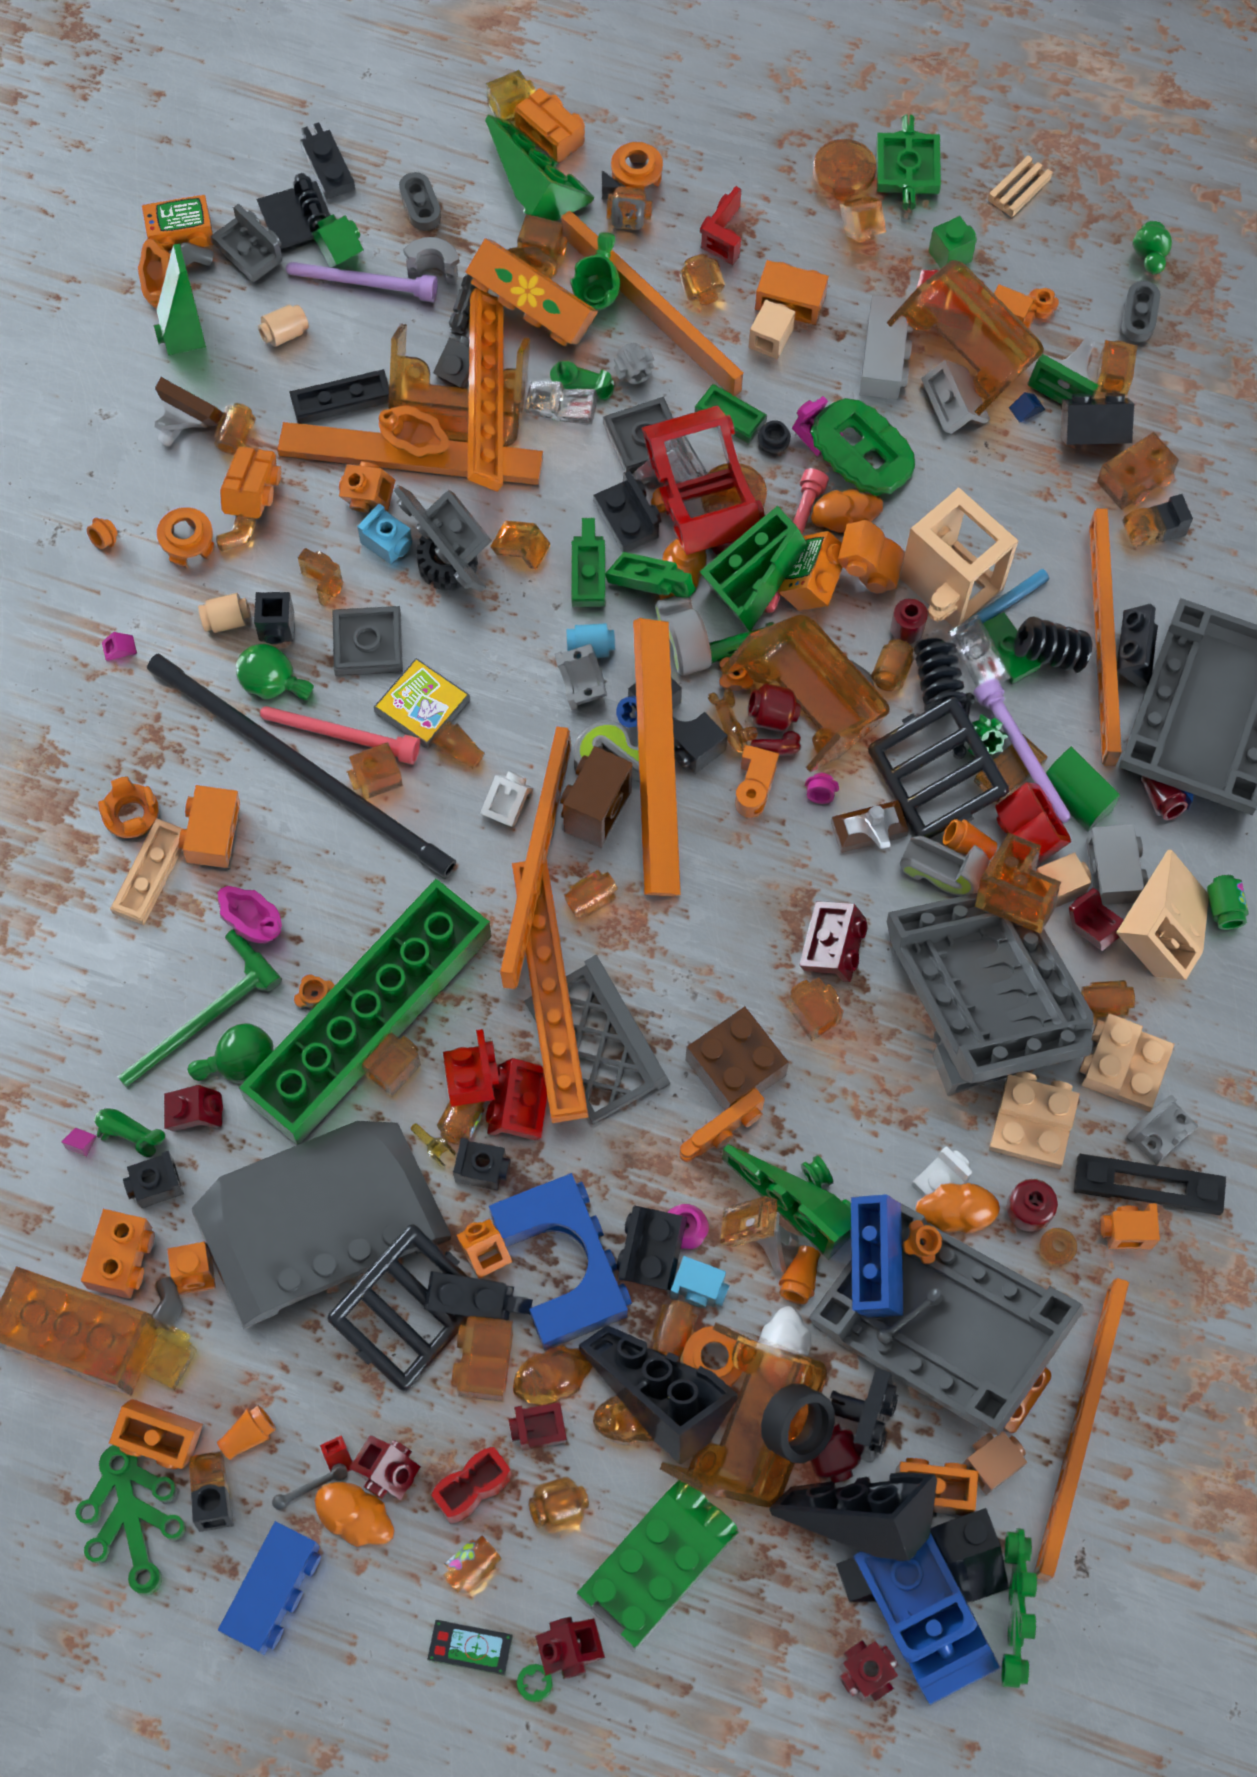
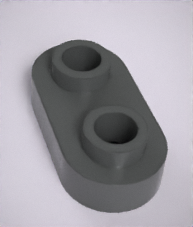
[399,172,441,231]
[1122,281,1160,342]

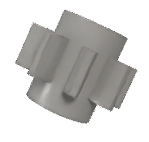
[614,343,655,384]

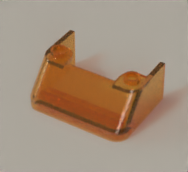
[886,260,1044,416]
[388,323,530,447]
[720,614,890,772]
[660,1322,827,1508]

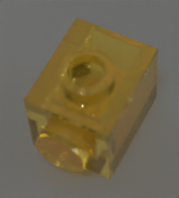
[486,69,536,122]

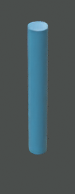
[963,569,1049,630]

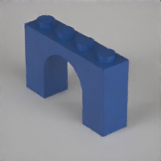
[489,1173,632,1351]

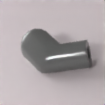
[146,1277,182,1333]

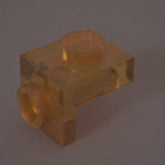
[490,520,550,569]
[298,548,343,606]

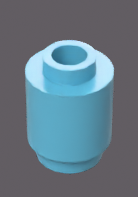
[566,623,615,659]

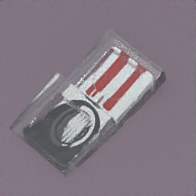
[523,382,599,424]
[948,615,1011,688]

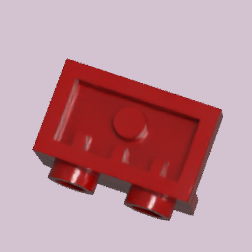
[443,1029,500,1107]
[485,1058,547,1141]

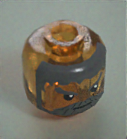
[606,186,653,230]

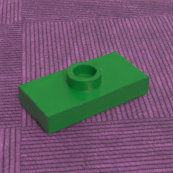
[981,612,1042,685]

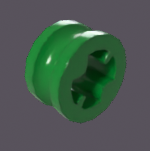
[801,1155,834,1188]
[517,1664,553,1702]

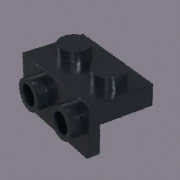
[1117,604,1158,688]

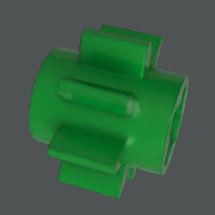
[967,714,1008,755]

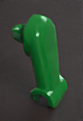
[550,361,615,401]
[94,1108,165,1158]

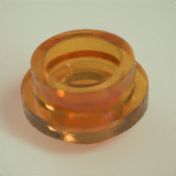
[1039,1228,1077,1265]

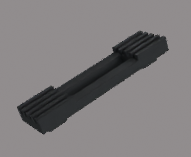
[1074,1153,1226,1215]

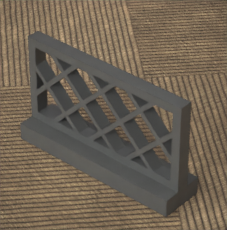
[524,954,670,1124]

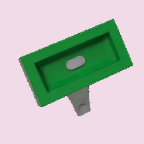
[1027,336,1099,404]

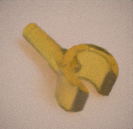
[411,1123,456,1167]

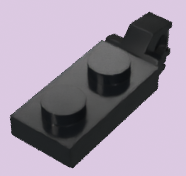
[424,1271,533,1321]

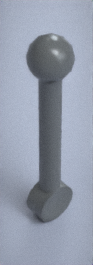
[877,1288,943,1344]
[272,1463,348,1510]

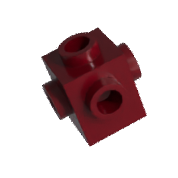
[349,1435,421,1500]
[535,1617,605,1679]
[839,1640,898,1702]

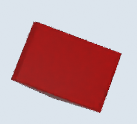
[320,1435,353,1472]

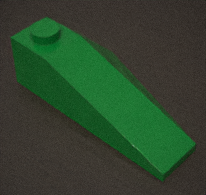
[485,115,595,222]
[154,243,206,356]
[722,1144,851,1260]

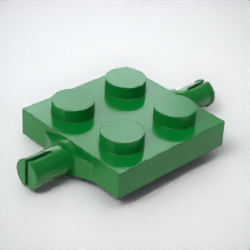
[876,114,941,210]

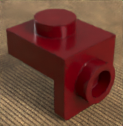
[1068,888,1124,951]
[164,1085,223,1132]
[509,1402,567,1451]

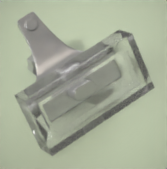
[635,419,708,485]

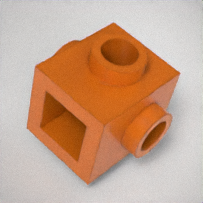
[339,462,396,513]

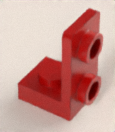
[700,186,742,265]

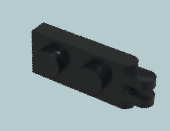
[300,122,355,200]

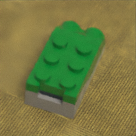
[577,1478,739,1652]

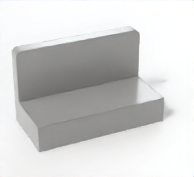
[921,360,990,434]

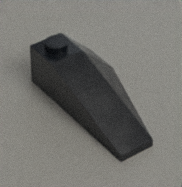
[579,1325,738,1465]
[769,1472,937,1561]
[836,1508,1010,1603]

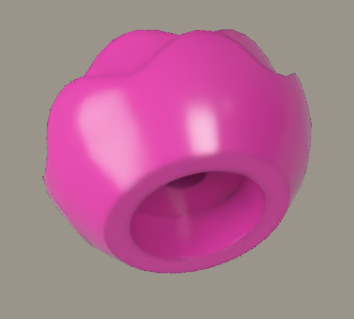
[668,1204,709,1249]

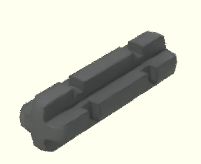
[449,274,479,334]

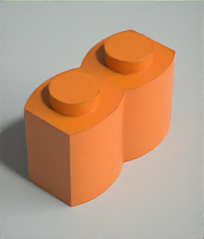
[838,520,905,593]

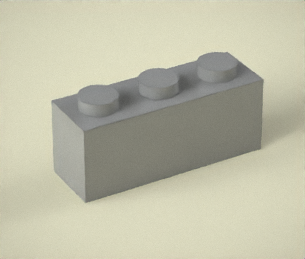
[859,295,915,400]

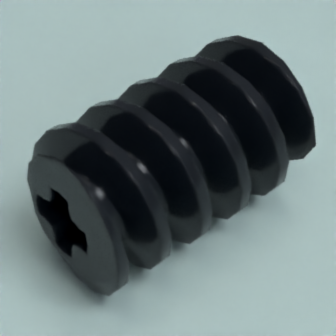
[1013,616,1092,673]
[914,638,967,711]

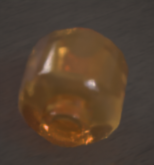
[679,254,725,305]
[528,1477,589,1534]

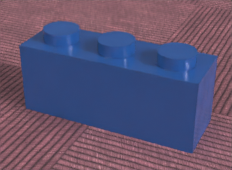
[851,1194,903,1318]
[218,1521,322,1655]

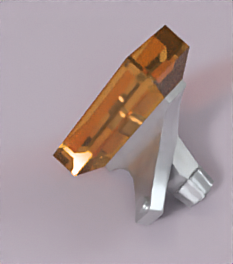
[720,1196,799,1275]

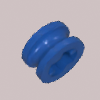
[616,696,638,728]

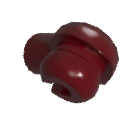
[750,731,801,756]

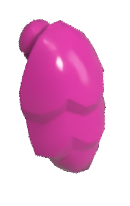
[217,886,282,943]

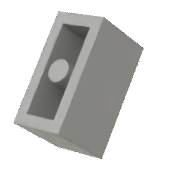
[1086,825,1148,905]

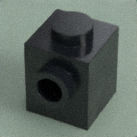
[254,592,295,645]

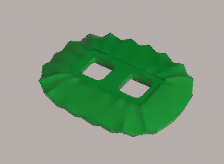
[810,398,915,496]

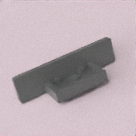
[393,485,492,592]

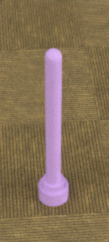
[286,262,438,302]
[974,679,1071,823]

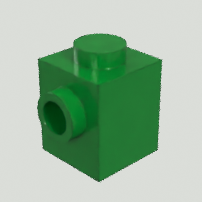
[312,214,364,268]
[928,216,977,274]

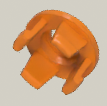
[611,142,663,198]
[157,507,214,567]
[98,776,159,838]
[683,1326,746,1387]

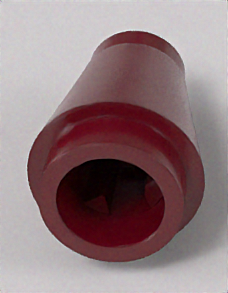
[1141,776,1188,820]

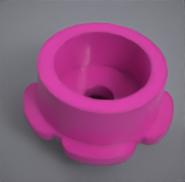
[805,773,839,804]

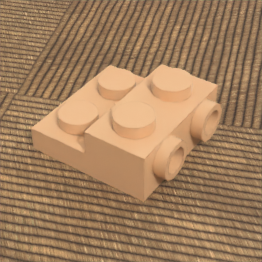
[1079,1013,1175,1112]
[989,1071,1080,1169]

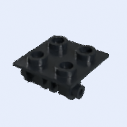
[257,173,330,249]

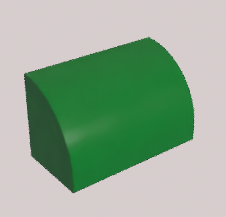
[1046,746,1120,832]

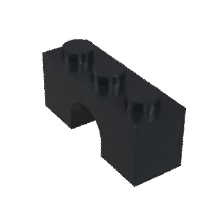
[628,677,728,774]

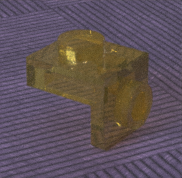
[139,1326,197,1391]

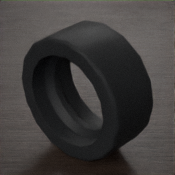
[761,1383,835,1463]

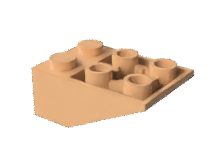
[1116,850,1209,980]

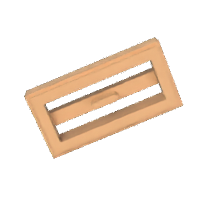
[988,155,1053,217]

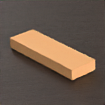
[110,818,184,925]

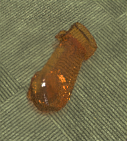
[708,688,758,752]

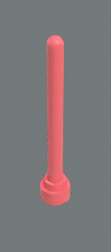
[764,469,829,613]
[260,706,420,765]

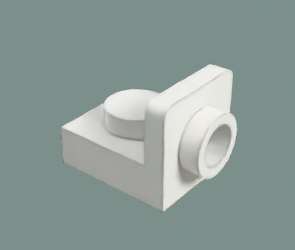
[480,771,533,827]
[912,1147,973,1197]

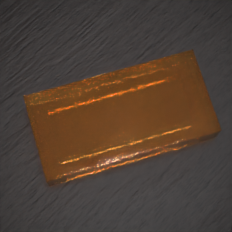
[974,734,1048,804]

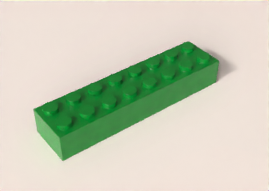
[239,879,492,1145]

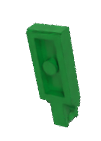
[571,518,605,607]
[605,552,696,598]

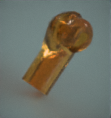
[216,514,256,551]

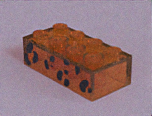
[0,1266,163,1396]

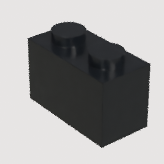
[1061,393,1135,445]

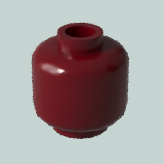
[747,684,801,732]
[1006,1179,1058,1232]
[810,1422,861,1483]

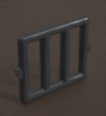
[868,696,1009,839]
[327,1224,472,1391]

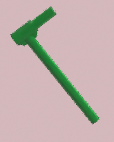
[117,929,282,1088]

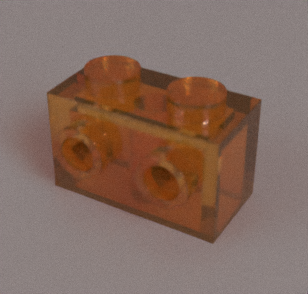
[1097,432,1179,510]

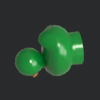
[1132,221,1172,275]

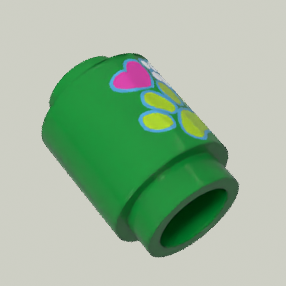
[1207,875,1249,930]

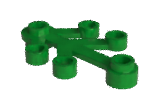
[75,1445,186,1595]
[1001,1528,1037,1688]

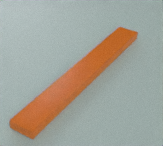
[561,210,743,396]
[467,288,503,492]
[277,422,543,485]
[1089,508,1122,767]
[633,618,681,897]
[500,726,572,989]
[512,859,588,1123]
[1034,1278,1129,1582]

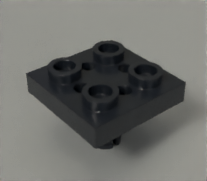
[830,1368,899,1463]

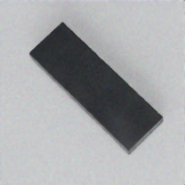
[289,369,393,424]

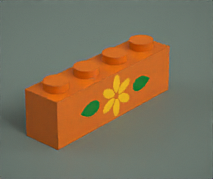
[465,238,598,346]

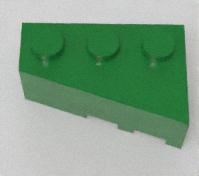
[700,505,808,632]

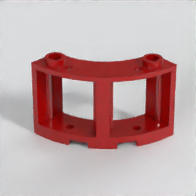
[642,406,765,555]

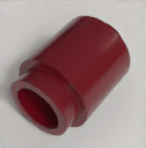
[890,598,928,645]

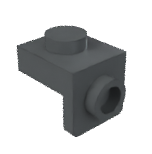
[433,336,469,388]

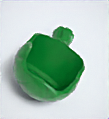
[570,232,620,310]
[236,644,314,700]
[187,1023,274,1084]

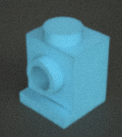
[357,503,412,564]
[670,1256,730,1309]

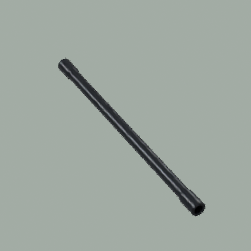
[147,653,456,878]

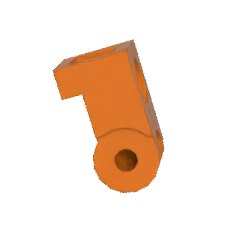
[735,745,779,818]

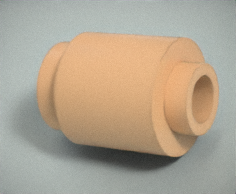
[258,304,309,347]
[198,593,251,633]

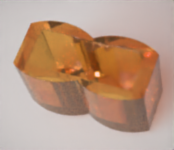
[451,1316,514,1402]

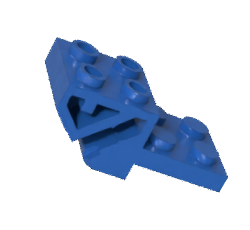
[853,1533,1001,1705]

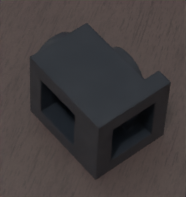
[453,1137,511,1191]
[123,1151,184,1208]

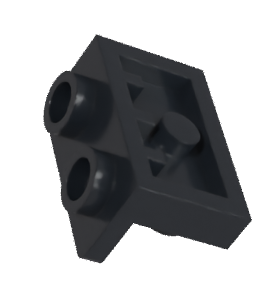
[593,470,662,553]
[617,1205,687,1291]

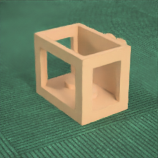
[900,487,1019,630]

